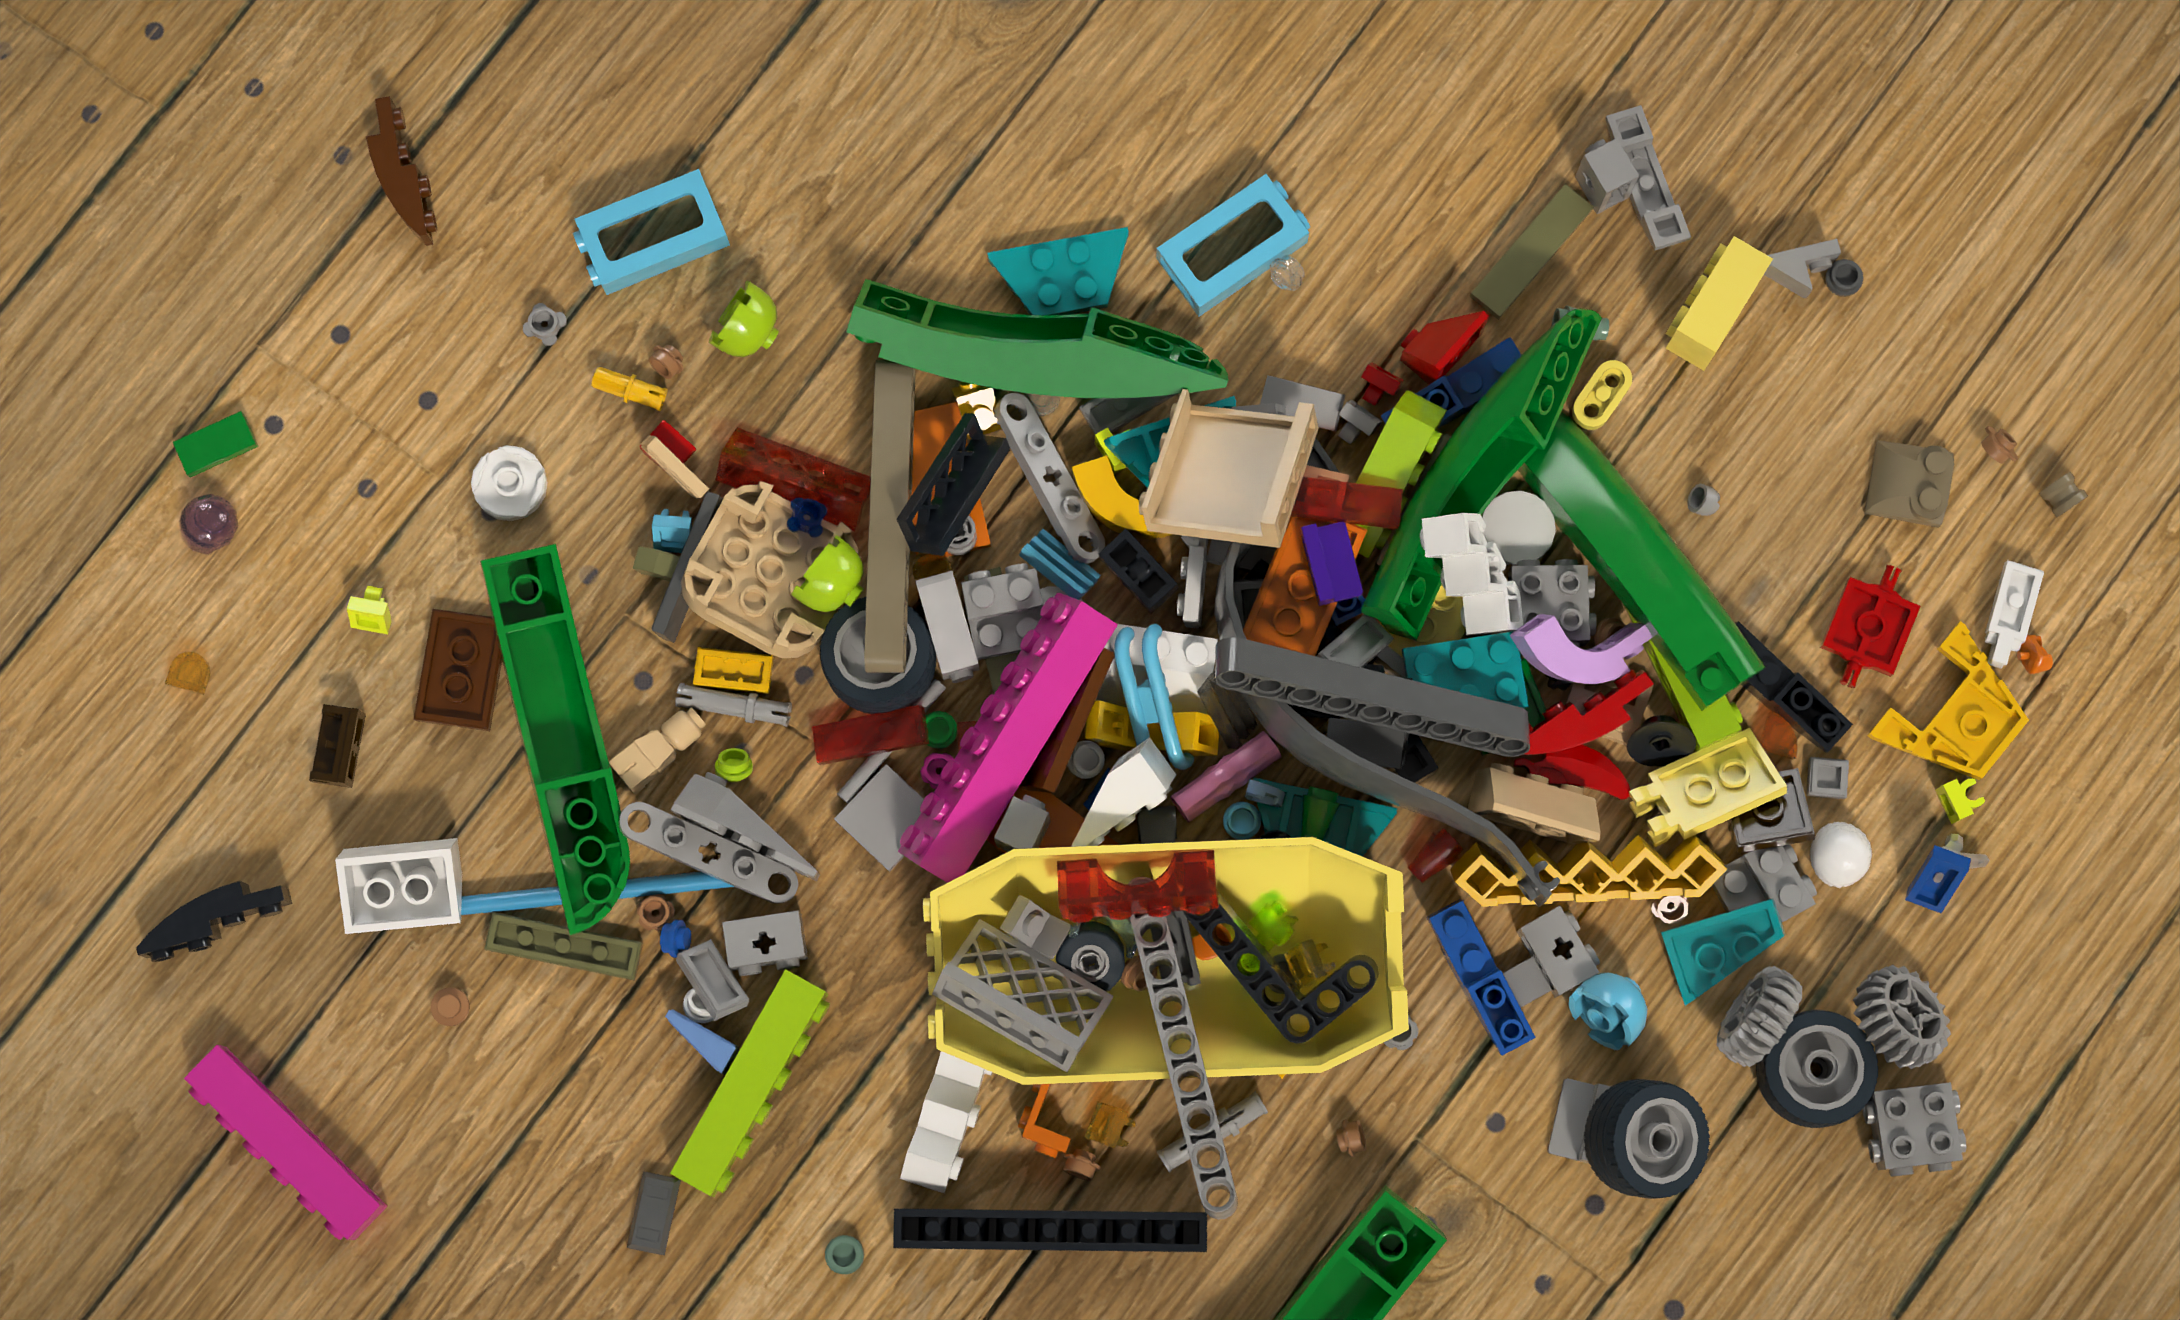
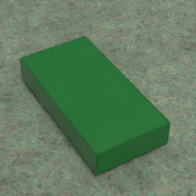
[173,411,259,478]

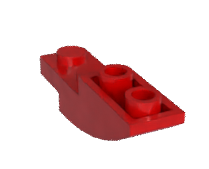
[1524,669,1654,755]

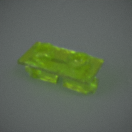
[1241,900,1299,972]

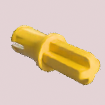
[591,367,668,412]

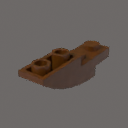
[366,96,437,246]

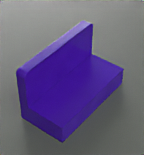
[1300,521,1363,606]

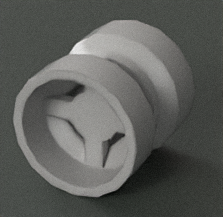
[947,516,977,555]

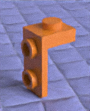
[1018,1084,1071,1158]

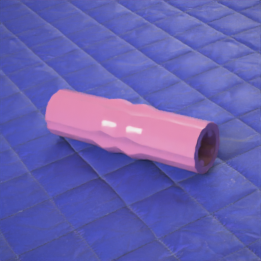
[1170,731,1282,822]

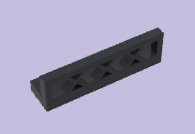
[896,413,1010,556]

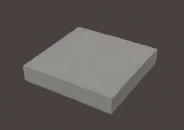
[834,764,924,872]

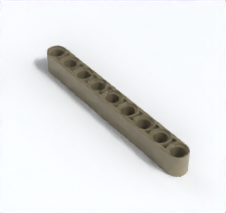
[864,360,915,673]

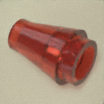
[1407,828,1464,883]

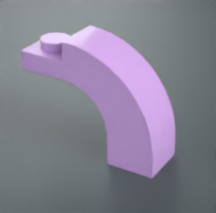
[1510,614,1652,684]

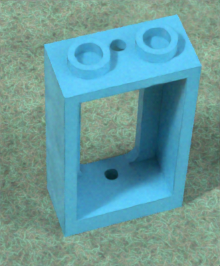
[573,169,730,295]
[1156,174,1310,317]

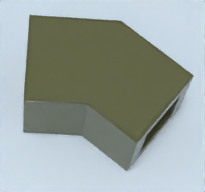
[633,546,680,581]

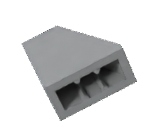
[916,571,980,683]

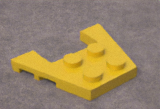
[1867,621,2029,780]

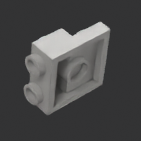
[961,563,1043,660]
[1712,844,1817,922]

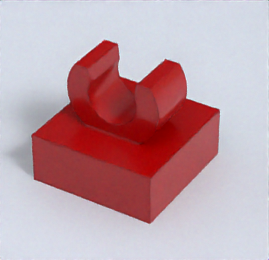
[1361,362,1404,406]

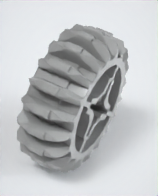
[1853,965,1951,1069]
[1716,966,1802,1067]

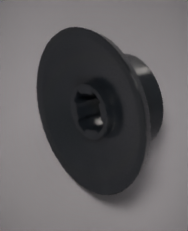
[1627,715,1696,767]

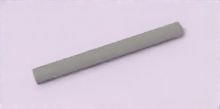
[837,679,946,803]

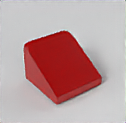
[640,420,697,474]

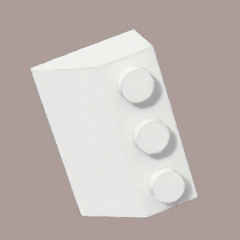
[1095,624,1218,714]
[335,838,462,934]

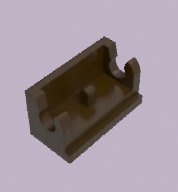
[309,704,366,788]

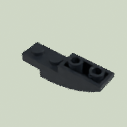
[1734,621,1853,752]
[136,881,292,962]

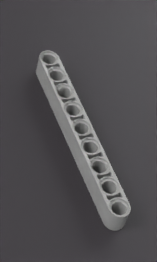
[1125,877,1238,1220]

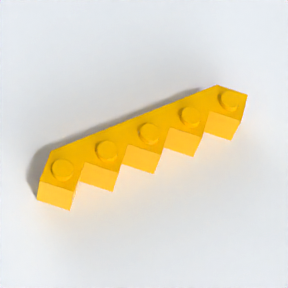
[1450,835,1727,907]

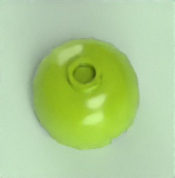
[708,281,779,357]
[791,536,864,612]

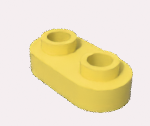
[1572,360,1632,430]

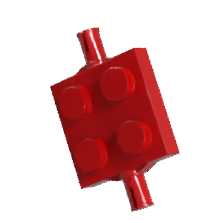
[1820,565,1921,688]

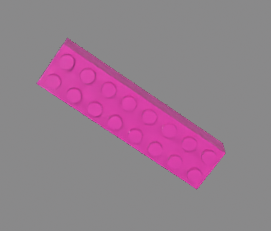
[898,592,1118,883]

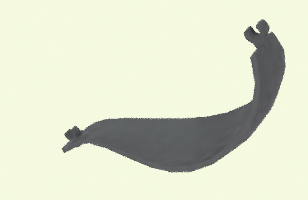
[1215,542,1560,907]

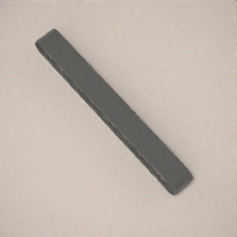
[1215,637,1530,757]

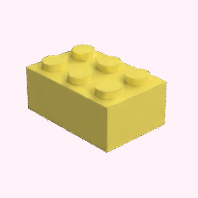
[1666,236,1773,371]

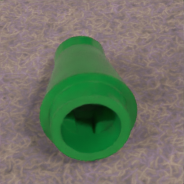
[1300,786,1340,841]

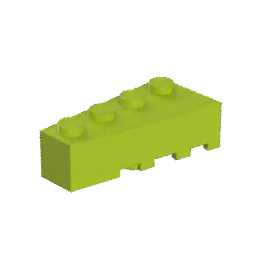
[1339,390,1447,558]

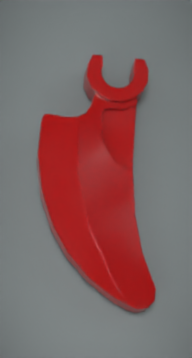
[1514,745,1631,800]

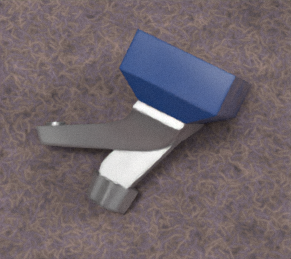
[1905,834,1989,913]

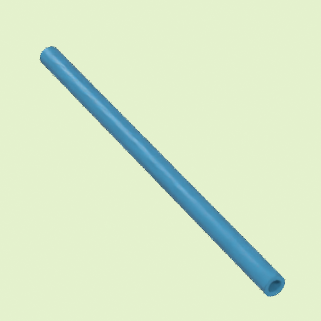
[461,871,734,915]

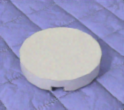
[471,445,548,521]
[1482,491,1556,565]

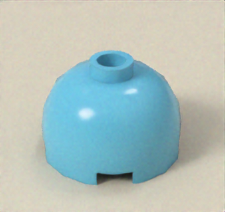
[1568,973,1648,1050]

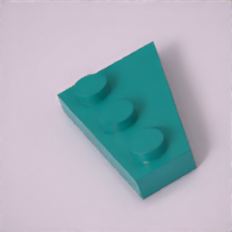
[1661,898,1785,1006]

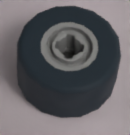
[1056,921,1125,992]

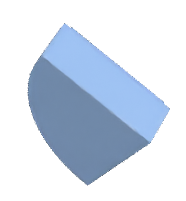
[1245,779,1285,808]

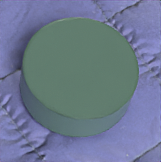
[825,1235,865,1274]

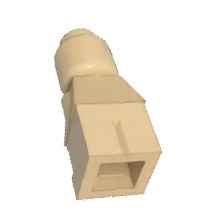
[609,708,706,795]

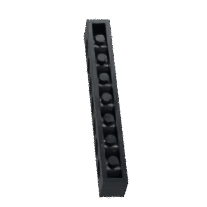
[893,1209,1207,1252]

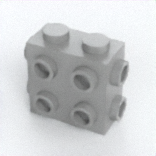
[1508,559,1596,649]
[1863,1082,1966,1177]

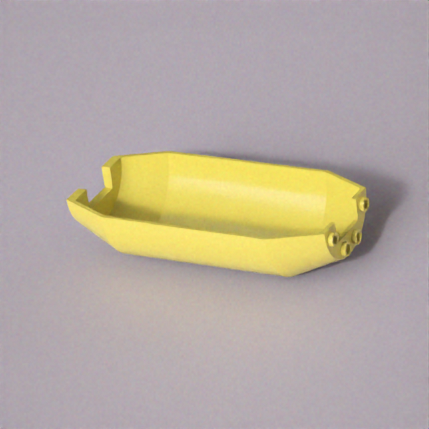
[923,837,1409,1085]

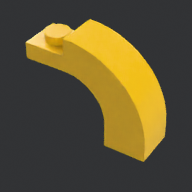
[1071,455,1171,539]
[1085,700,1221,756]

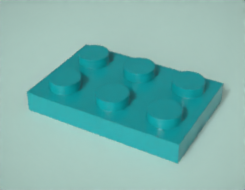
[1402,631,1528,708]

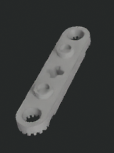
[994,393,1105,564]
[618,802,798,904]

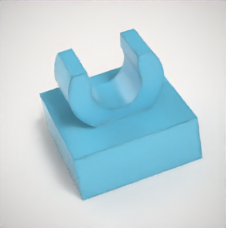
[652,509,692,553]

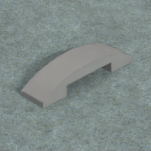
[1605,105,1691,250]

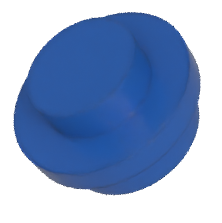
[660,919,691,958]

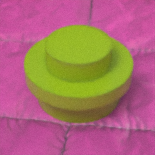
[715,748,753,782]

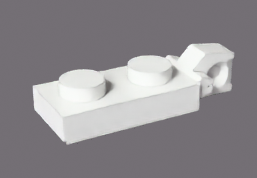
[1177,535,1208,628]
[1985,560,2044,669]

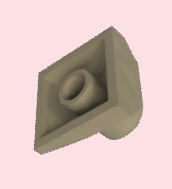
[1864,440,1954,528]

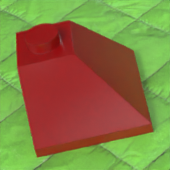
[1400,311,1489,385]

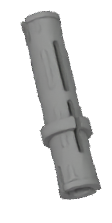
[675,683,792,727]
[1156,1091,1268,1173]

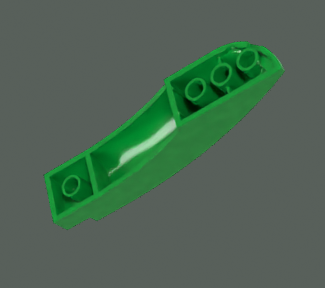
[846,279,1228,398]
[1361,308,1602,641]
[1518,411,1766,711]
[480,544,630,935]
[1274,1185,1447,1320]

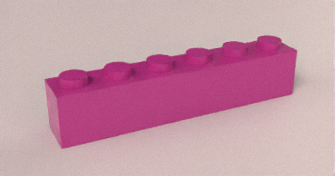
[184,1045,387,1240]

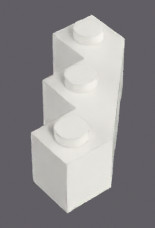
[1420,513,1523,635]
[900,1051,993,1193]

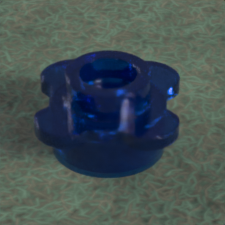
[786,497,827,538]

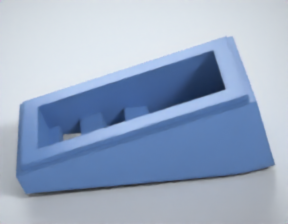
[665,1009,740,1075]

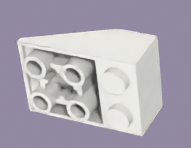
[1071,737,1176,847]

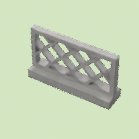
[932,919,1113,1072]

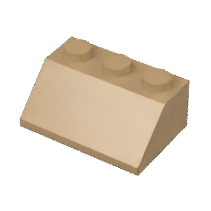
[1467,763,1601,845]

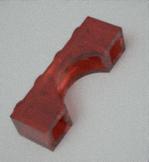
[1057,850,1219,923]

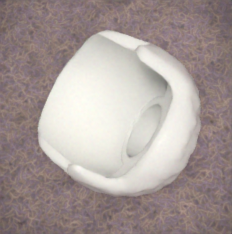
[1810,822,1872,888]

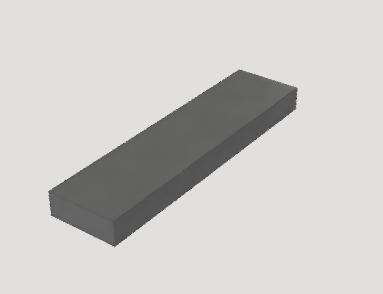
[651,492,723,643]

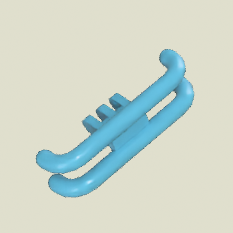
[1114,624,1194,770]

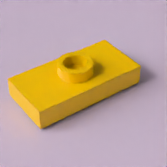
[693,647,774,694]

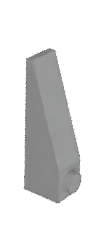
[671,772,820,881]

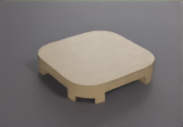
[681,481,861,659]

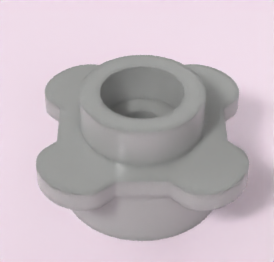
[523,303,567,346]

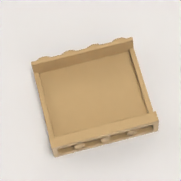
[1139,389,1318,548]

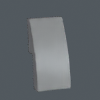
[1260,375,1345,431]

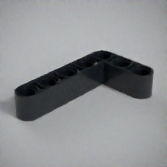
[1181,883,1379,1044]

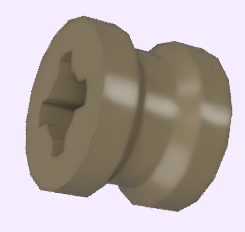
[2039,472,2088,518]

